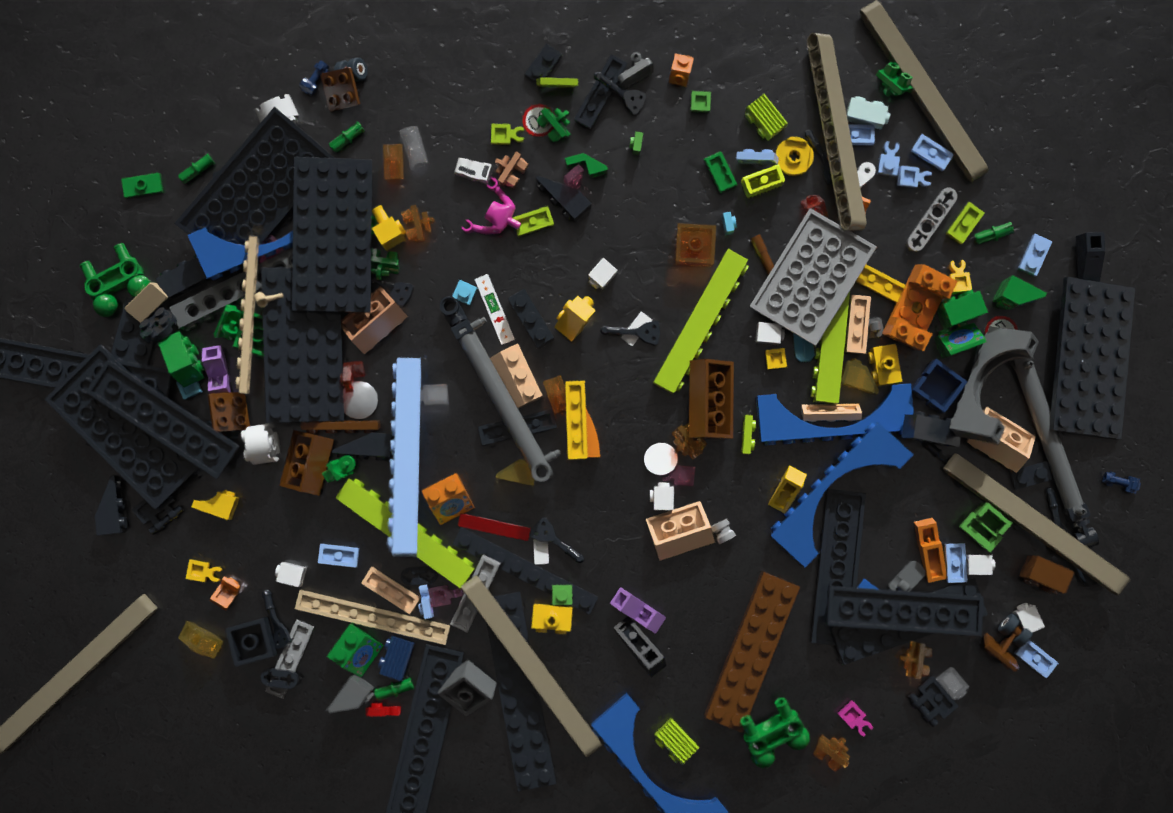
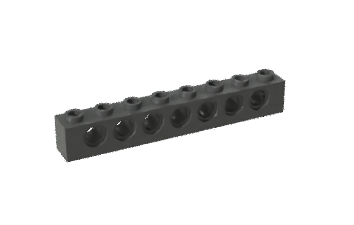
[169,248,293,331]

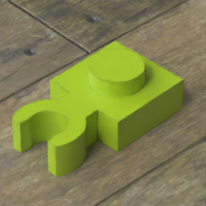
[491,124,524,145]

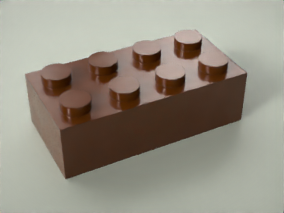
[689,359,734,439]

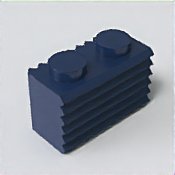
[378,635,415,681]

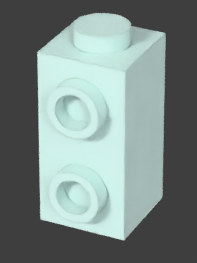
[846,96,890,129]

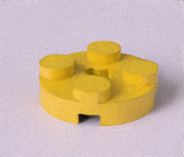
[775,137,814,176]

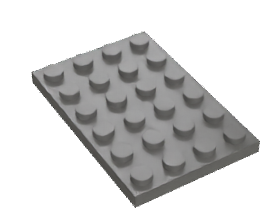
[750,208,877,346]

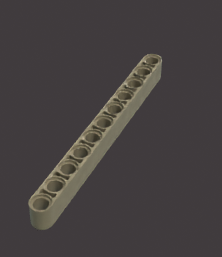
[860,0,989,182]
[807,33,866,231]
[943,453,1130,596]
[461,575,603,758]
[0,594,158,754]

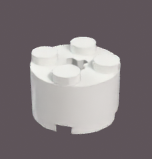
[254,94,299,124]
[241,423,280,465]

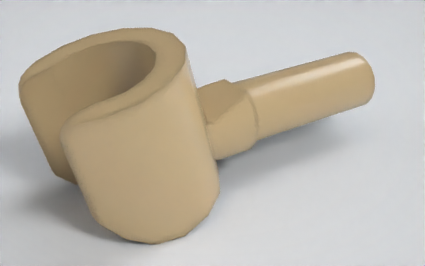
[254,292,283,307]

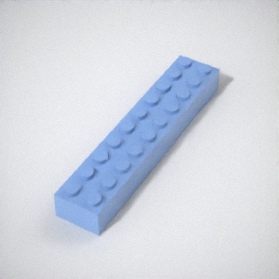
[389,358,421,557]

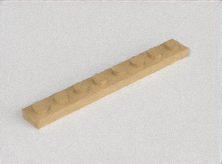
[236,236,259,393]
[295,590,451,645]

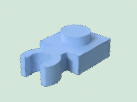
[877,142,900,177]
[897,166,931,188]
[419,584,434,619]

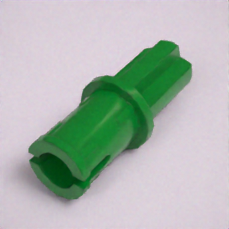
[329,121,365,152]
[178,154,215,184]
[975,222,1014,244]
[374,678,414,700]

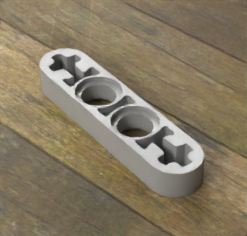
[906,188,957,252]

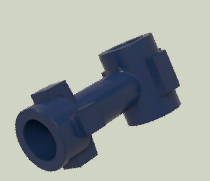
[299,60,330,96]
[1102,471,1141,494]

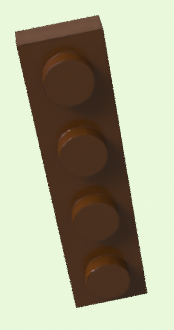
[301,420,380,433]

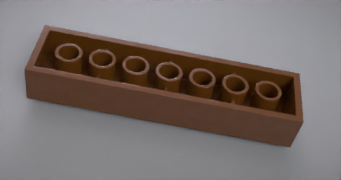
[704,571,800,732]

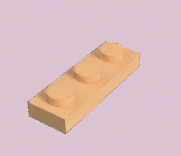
[845,295,871,354]
[801,404,862,422]
[361,567,421,614]

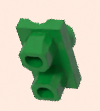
[876,62,913,96]
[536,108,570,142]
[371,248,399,280]
[214,305,244,341]
[322,456,356,483]

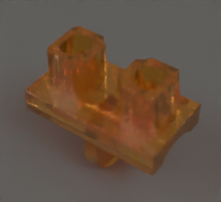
[383,144,404,180]
[402,205,435,242]
[543,375,566,414]
[672,423,707,460]
[900,641,932,679]
[814,735,850,771]

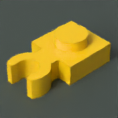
[949,260,972,294]
[186,559,223,582]

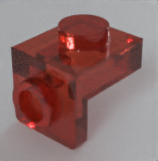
[801,195,829,219]
[340,361,365,393]

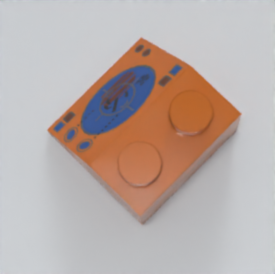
[421,473,475,525]

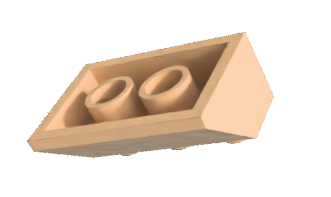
[490,344,543,409]
[967,406,1036,473]
[646,501,715,560]

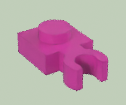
[838,700,873,736]

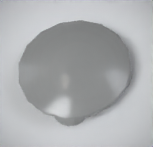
[343,381,378,419]

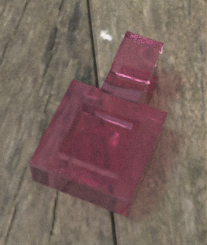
[564,164,584,189]
[428,585,464,608]

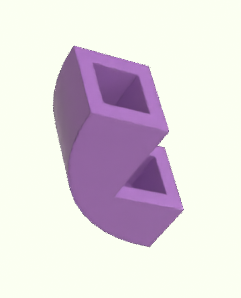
[202,345,231,394]
[610,587,666,634]

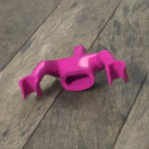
[462,178,522,234]

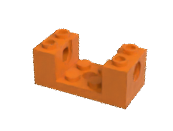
[882,264,958,351]

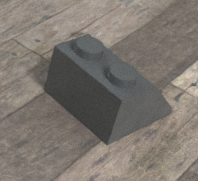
[438,660,496,716]
[328,674,375,712]

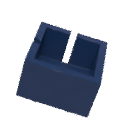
[911,359,967,414]

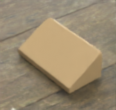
[124,283,168,323]

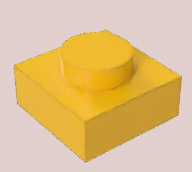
[765,348,787,370]

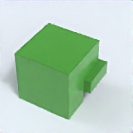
[959,503,1012,552]

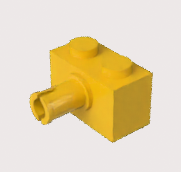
[372,205,406,251]
[555,296,596,341]
[868,344,902,387]
[532,604,573,634]

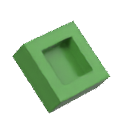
[691,91,711,113]
[630,132,643,155]
[553,585,572,605]

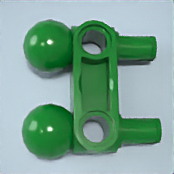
[79,243,151,317]
[740,698,810,768]

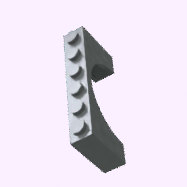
[950,326,1039,445]

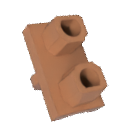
[495,152,529,189]

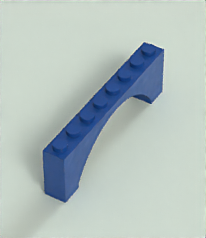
[188,228,293,281]
[756,383,914,446]
[771,422,913,567]
[592,693,729,813]

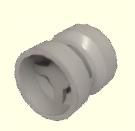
[711,518,736,544]

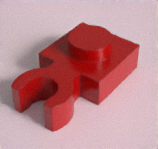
[366,703,401,716]

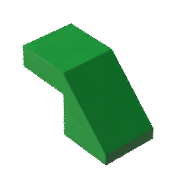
[565,153,608,179]

